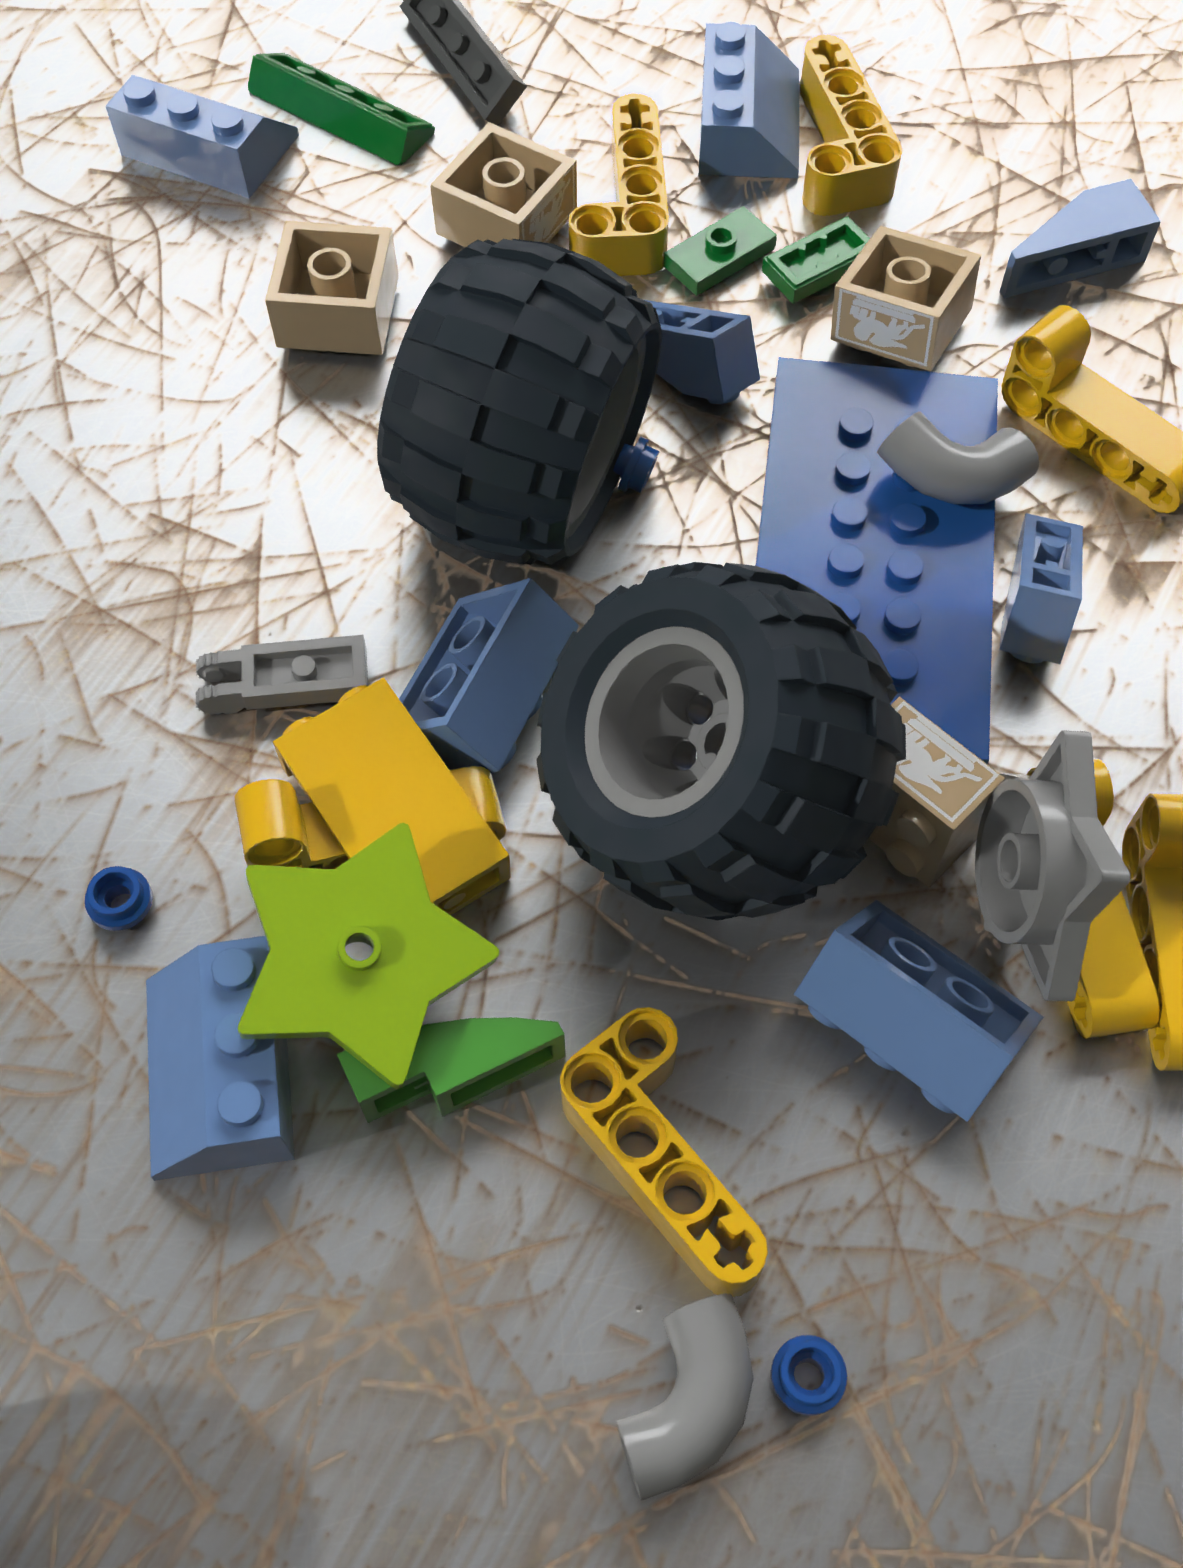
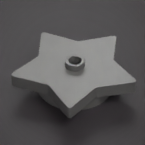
[975,730,1130,1001]

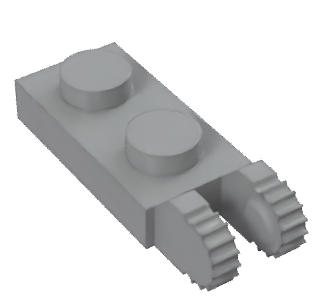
[196,635,368,715]

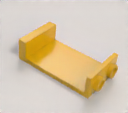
[273,677,511,915]

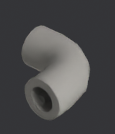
[877,412,1039,504]
[616,1294,754,1501]

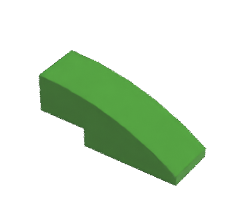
[337,1017,566,1123]

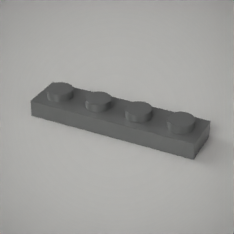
[399,0,527,126]

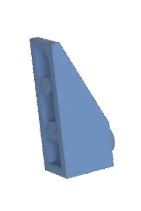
[1000,179,1161,298]
[645,300,760,404]
[999,513,1083,664]

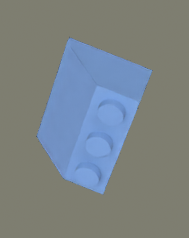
[698,22,799,179]
[105,74,299,199]
[399,578,579,773]
[794,900,1044,1122]
[146,936,295,1181]

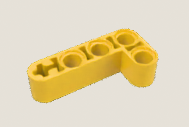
[799,35,903,216]
[568,93,669,276]
[1001,305,1183,513]
[1027,759,1159,1039]
[235,766,507,869]
[1122,793,1183,1071]
[560,1007,768,1297]

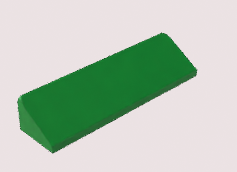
[247,52,436,165]

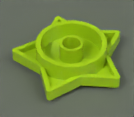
[238,823,499,1090]

